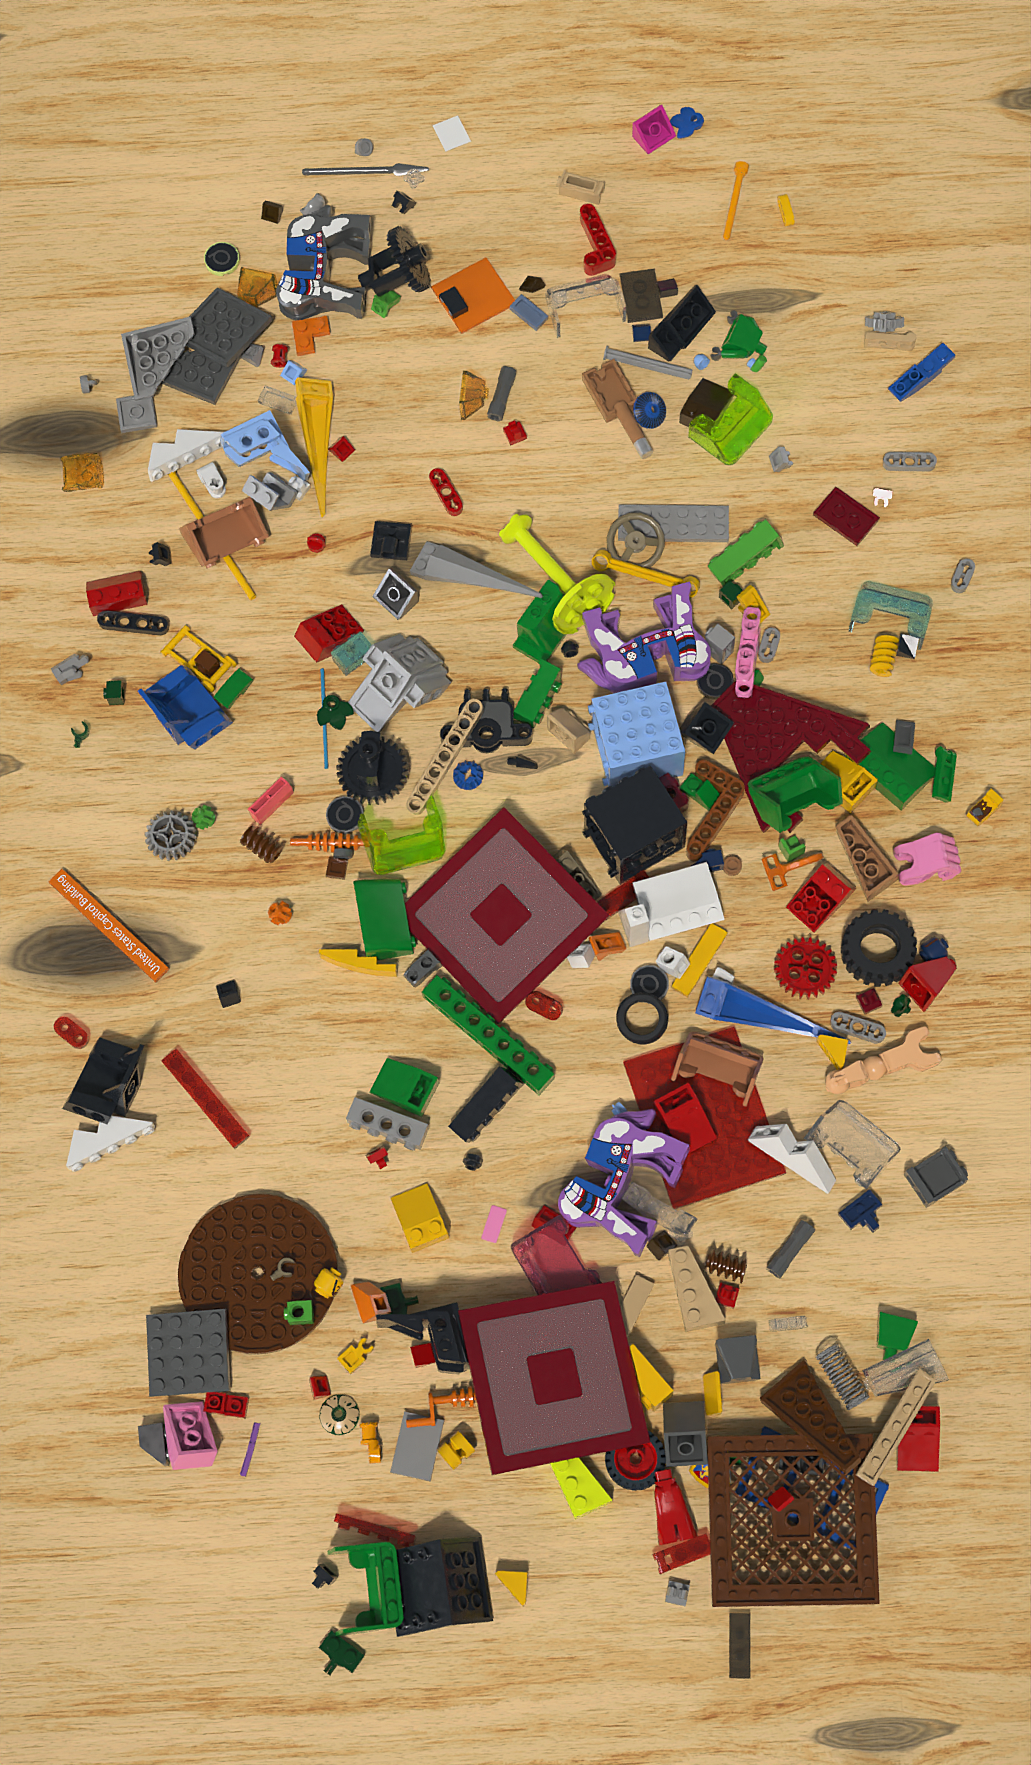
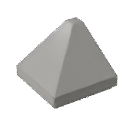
[241,344,263,367]

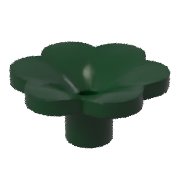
[891,994,911,1017]

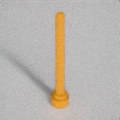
[723,161,749,240]

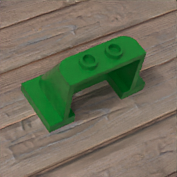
[513,580,567,663]

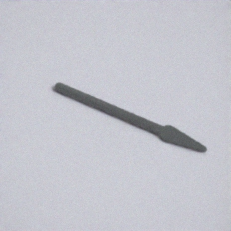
[302,163,429,176]

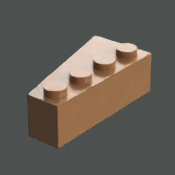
[836,815,899,902]

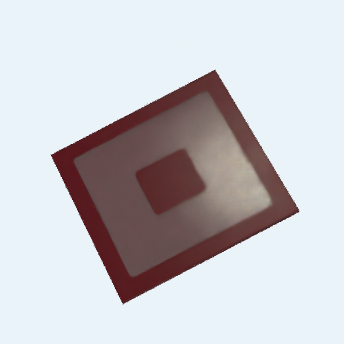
[405,807,610,1024]
[458,1281,650,1475]

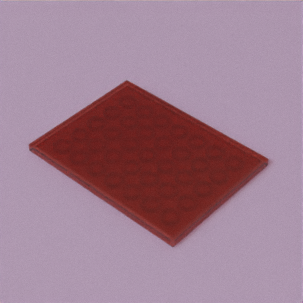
[623,1027,786,1210]

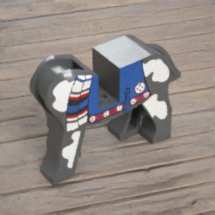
[276,205,371,320]

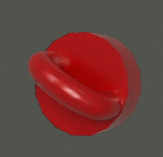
[307,533,326,553]

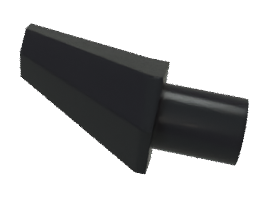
[507,756,538,769]

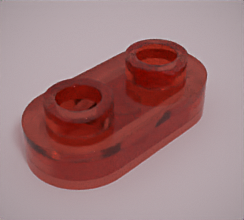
[525,991,563,1020]
[54,1017,89,1049]

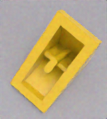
[816,1035,848,1070]
[495,1571,528,1606]

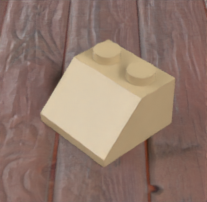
[547,708,590,754]

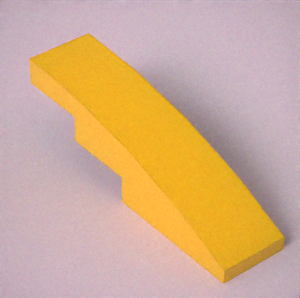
[319,949,397,977]

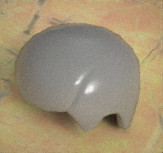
[300,193,325,215]

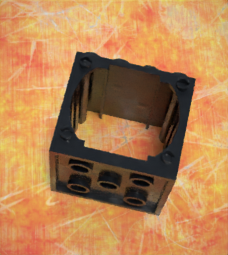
[582,766,687,884]

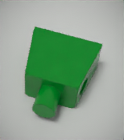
[877,1312,918,1363]

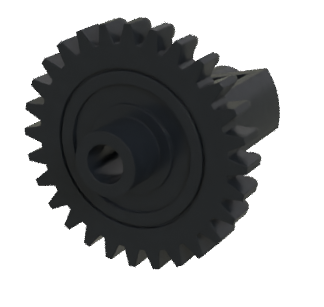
[358,226,430,297]
[336,731,409,805]

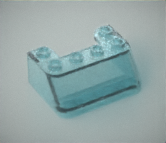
[848,581,933,650]

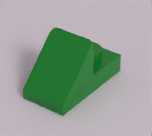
[680,773,720,811]

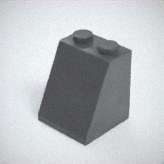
[663,1401,708,1467]

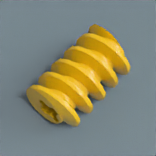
[870,635,899,677]

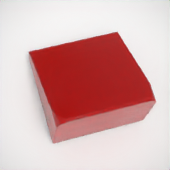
[328,436,355,462]
[410,1343,435,1368]
[767,1487,794,1512]

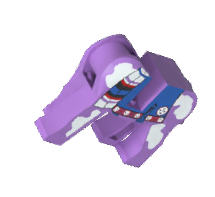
[577,581,711,694]
[558,1109,690,1257]

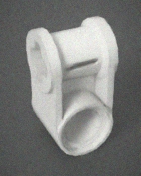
[196,462,226,499]

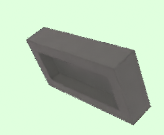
[893,720,915,754]

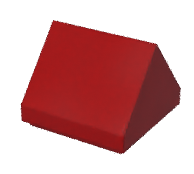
[309,1375,331,1400]

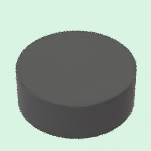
[333,848,353,860]

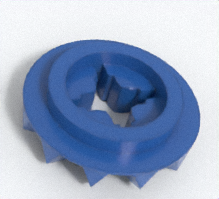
[453,760,483,790]

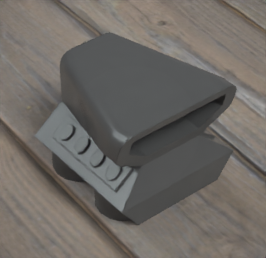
[715,1335,761,1384]

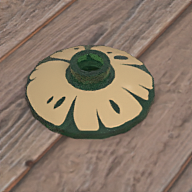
[319,1395,360,1435]

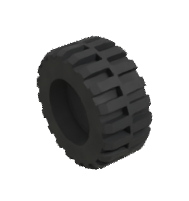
[841,909,917,987]

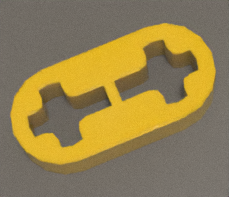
[777,194,795,227]

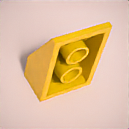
[391,1183,449,1253]
[630,1344,673,1412]

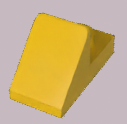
[737,585,770,623]

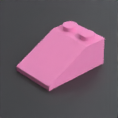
[163,1402,218,1470]

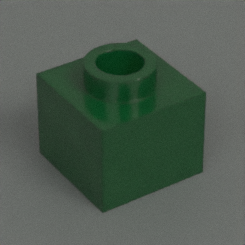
[719,581,742,610]
[103,680,124,705]

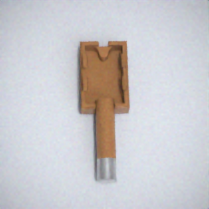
[582,359,653,459]

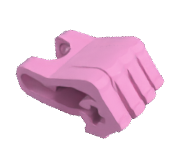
[893,833,961,886]

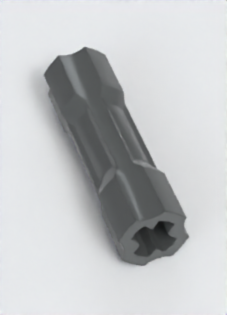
[487,366,516,421]
[767,1220,815,1279]

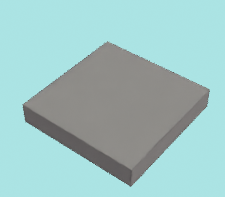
[116,396,157,433]

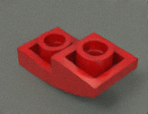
[203,1392,249,1419]

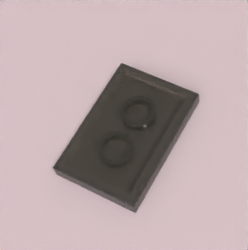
[619,268,663,323]

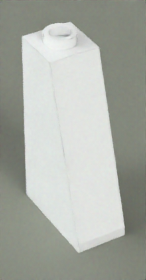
[618,904,649,947]

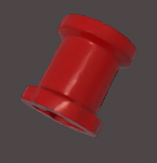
[270,344,288,368]

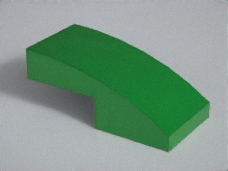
[213,668,254,709]

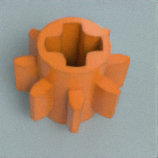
[268,901,292,926]

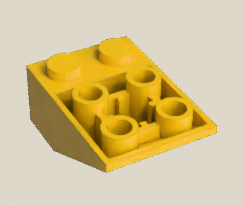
[820,751,878,814]

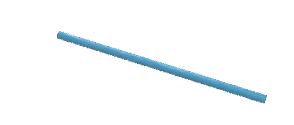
[320,669,328,769]

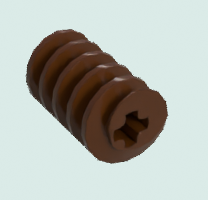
[240,825,284,863]
[703,1248,747,1284]

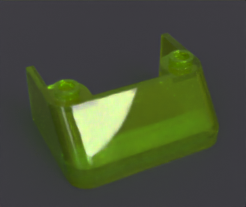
[357,795,445,875]

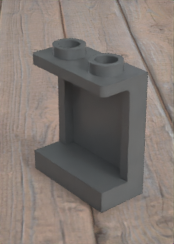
[904,1146,968,1208]

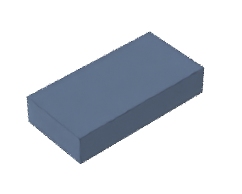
[509,294,548,331]

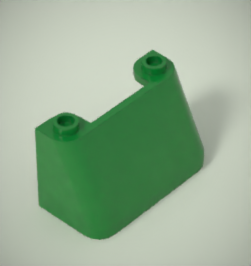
[353,879,416,960]

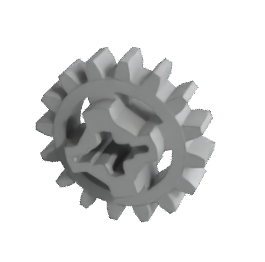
[865,311,904,332]

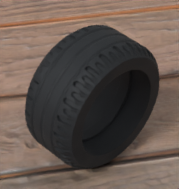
[616,992,668,1045]

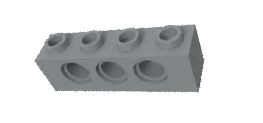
[346,1097,429,1151]

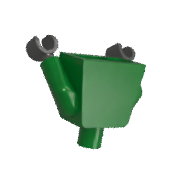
[710,310,767,361]

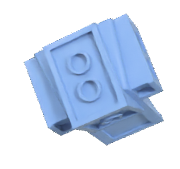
[220,410,310,481]

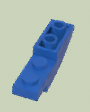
[888,343,955,402]

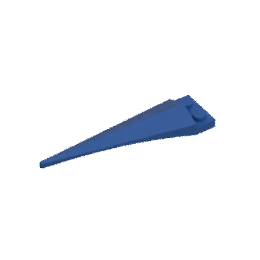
[695,976,852,1044]

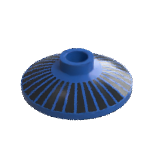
[633,392,666,429]

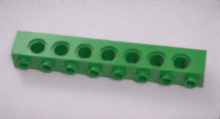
[422,975,555,1096]

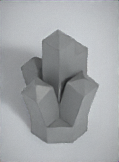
[51,654,89,685]

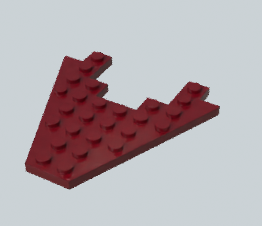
[711,681,871,833]

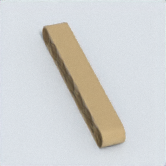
[406,699,484,815]

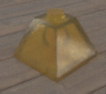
[237,267,278,307]
[459,370,489,420]

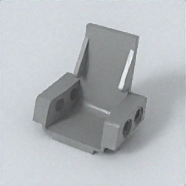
[348,634,452,733]

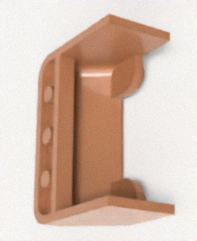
[671,1032,764,1106]

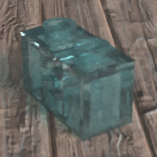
[331,632,372,676]

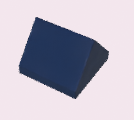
[632,323,651,342]

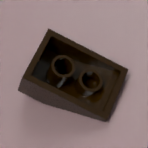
[679,378,735,437]

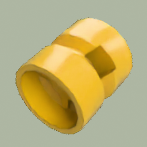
[437,1431,475,1470]

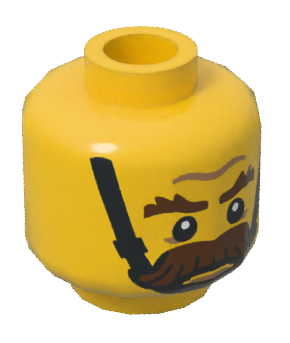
[314,1267,344,1299]

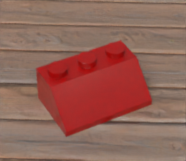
[86,571,147,616]

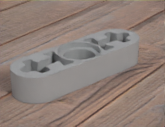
[883,452,937,472]
[830,1012,886,1044]

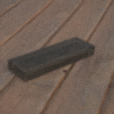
[729,1613,750,1679]

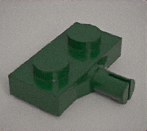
[380,1283,419,1314]
[319,1631,365,1676]

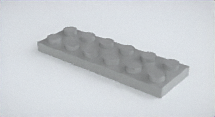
[618,505,729,542]

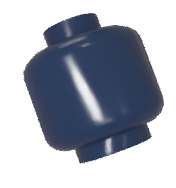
[919,936,949,962]

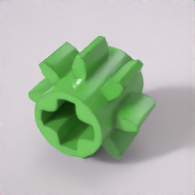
[192,805,215,830]

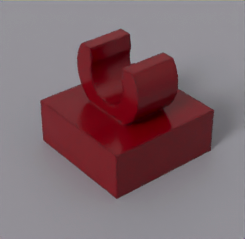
[856,988,883,1015]

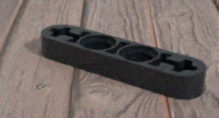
[97,611,169,636]

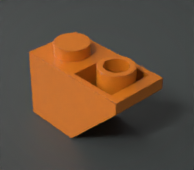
[351,1281,391,1323]

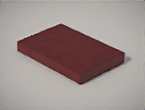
[813,487,880,546]

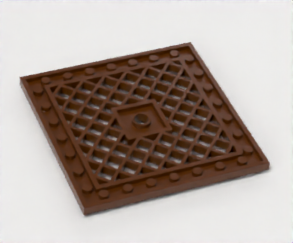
[707,1433,880,1607]

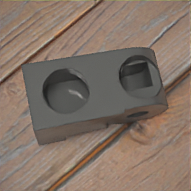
[404,950,442,987]

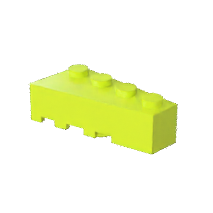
[550,1458,612,1520]

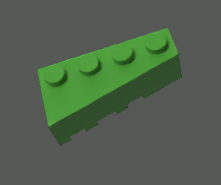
[708,519,784,586]

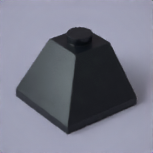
[679,702,734,754]

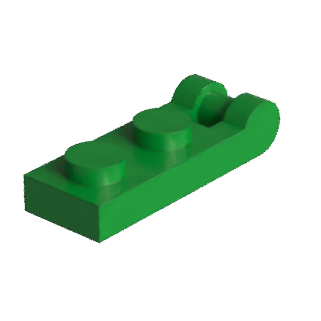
[932,746,957,803]

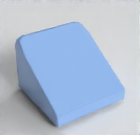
[280,360,307,385]

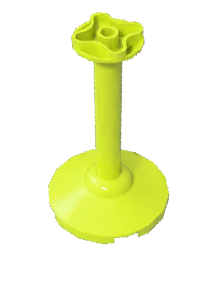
[499,514,616,634]

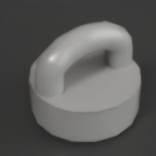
[355,138,373,156]
[79,375,97,394]

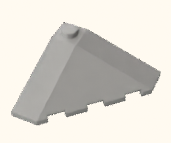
[121,317,195,401]

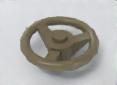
[607,513,665,568]

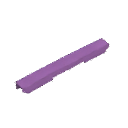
[240,1422,260,1477]

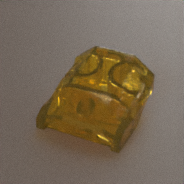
[60,453,104,492]

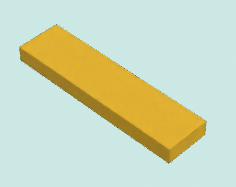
[671,923,728,997]

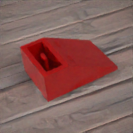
[294,604,364,663]
[786,863,856,933]
[653,1083,717,1154]
[897,1406,940,1472]

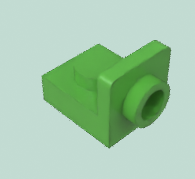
[371,290,401,318]

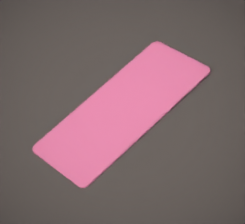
[481,1205,507,1243]

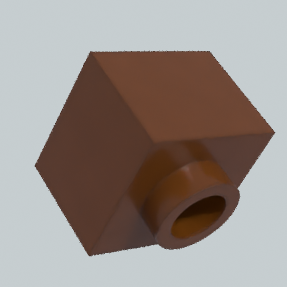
[194,649,220,678]

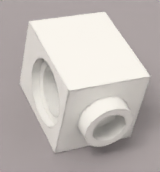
[655,946,690,979]

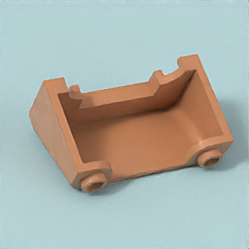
[179,497,269,569]

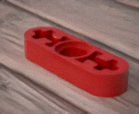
[429,468,463,516]

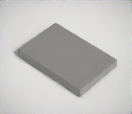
[390,1411,444,1482]

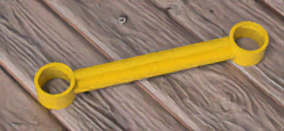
[591,550,700,598]

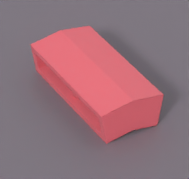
[248,777,294,825]

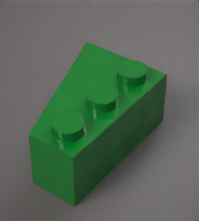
[514,659,562,729]

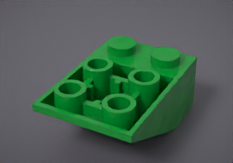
[369,1058,439,1117]

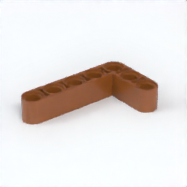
[686,760,745,862]

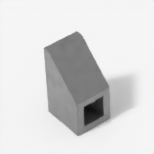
[138,1423,170,1466]

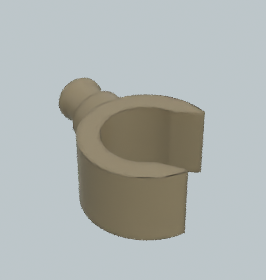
[270,1258,295,1281]

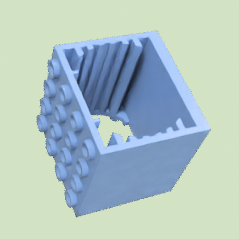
[588,682,685,787]

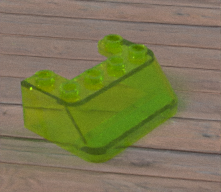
[688,373,773,465]

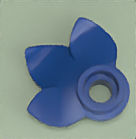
[670,107,704,139]

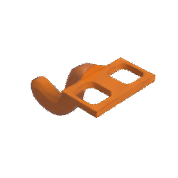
[762,852,824,891]

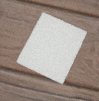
[433,116,471,152]

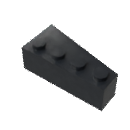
[448,1066,524,1143]

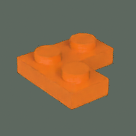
[292,316,330,356]

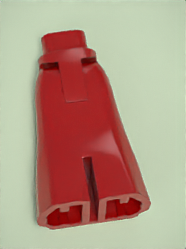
[654,1469,698,1545]

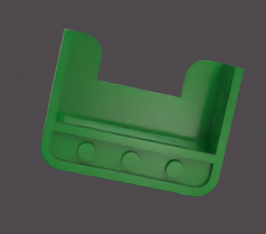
[748,757,843,833]

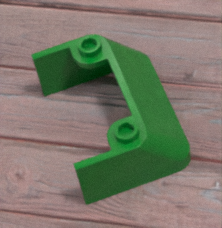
[327,1542,403,1636]

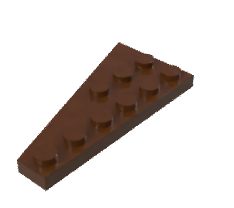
[760,1360,861,1475]

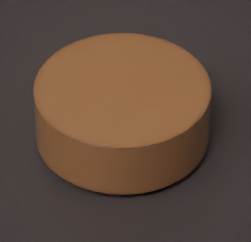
[723,856,742,876]

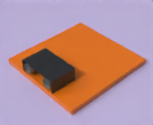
[431,257,515,334]

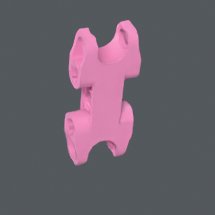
[735,607,761,698]

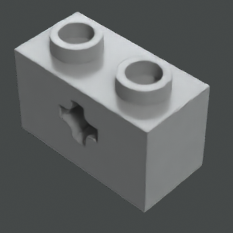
[705,624,735,665]

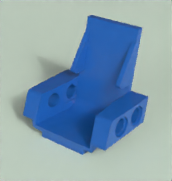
[138,665,233,750]

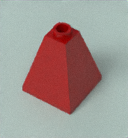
[898,957,957,1012]

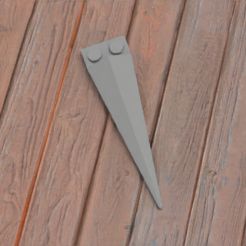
[410,541,542,598]

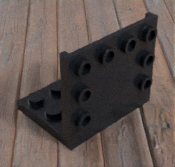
[396,1537,493,1637]

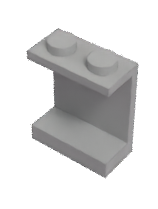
[242,472,298,511]

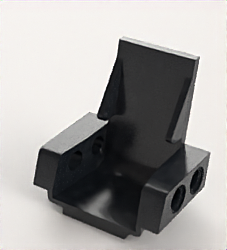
[62,1038,145,1125]
[376,1302,470,1375]

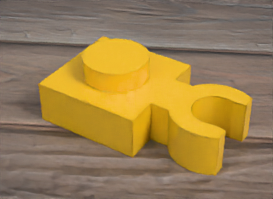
[337,1338,374,1374]

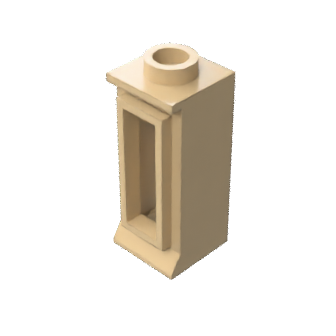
[556,170,604,205]

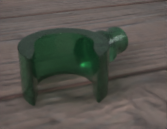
[71,721,90,748]

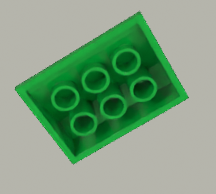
[846,722,936,811]

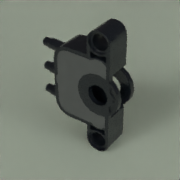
[440,688,533,754]

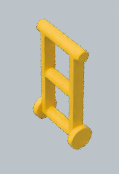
[160,625,237,692]

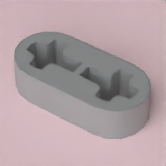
[951,559,975,593]
[758,628,780,663]

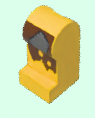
[966,788,1004,826]

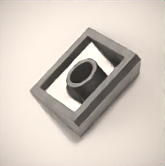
[372,568,419,620]

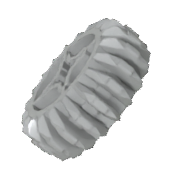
[145,810,196,862]

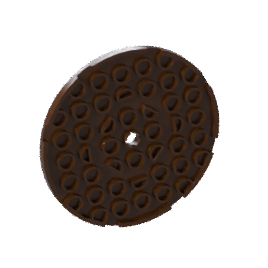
[178,1194,338,1354]

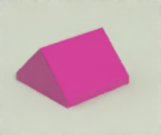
[632,105,676,154]

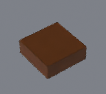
[326,857,348,880]

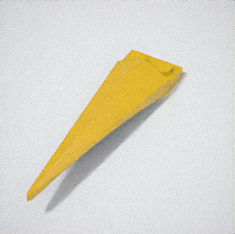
[295,377,333,517]

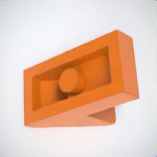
[589,932,626,961]

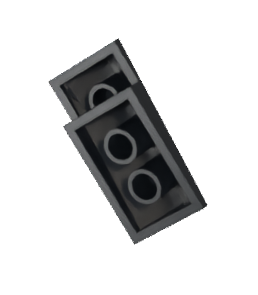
[648,285,716,362]

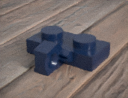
[838,1189,882,1233]

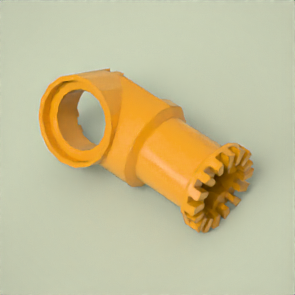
[360,1422,381,1464]

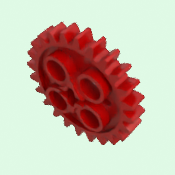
[774,937,837,1000]

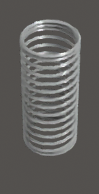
[816,1344,869,1410]

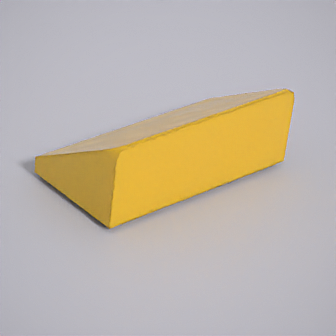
[703,1371,722,1416]

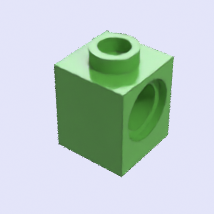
[284,1300,314,1325]

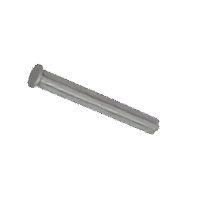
[603,346,692,380]

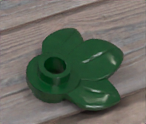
[317,695,354,730]

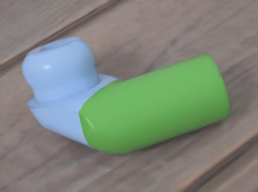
[747,355,767,372]

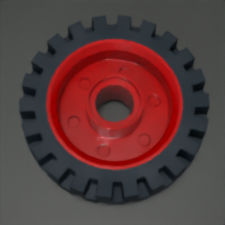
[605,1431,666,1491]

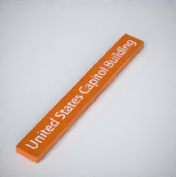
[48,869,169,983]

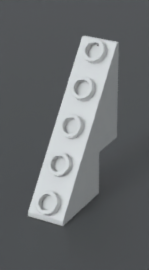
[148,429,224,482]
[66,1116,155,1172]
[748,1124,836,1194]

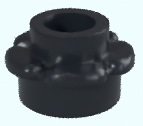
[561,641,579,658]
[463,1154,482,1171]

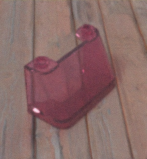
[511,1214,602,1295]

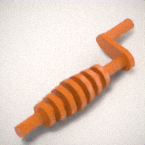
[290,832,403,866]
[406,1386,476,1428]

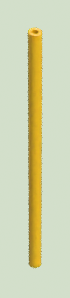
[168,472,256,600]

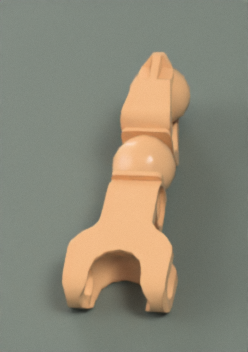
[825,1027,942,1094]

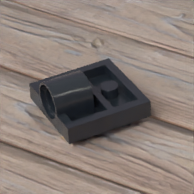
[370,521,412,561]

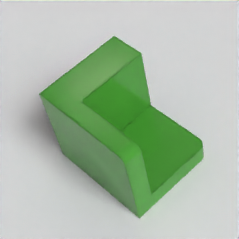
[778,836,806,862]

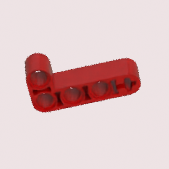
[580,203,616,276]

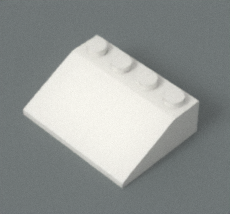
[632,862,724,941]

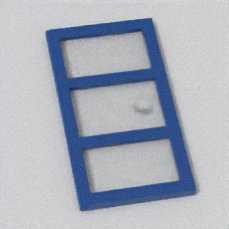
[735,1426,889,1551]

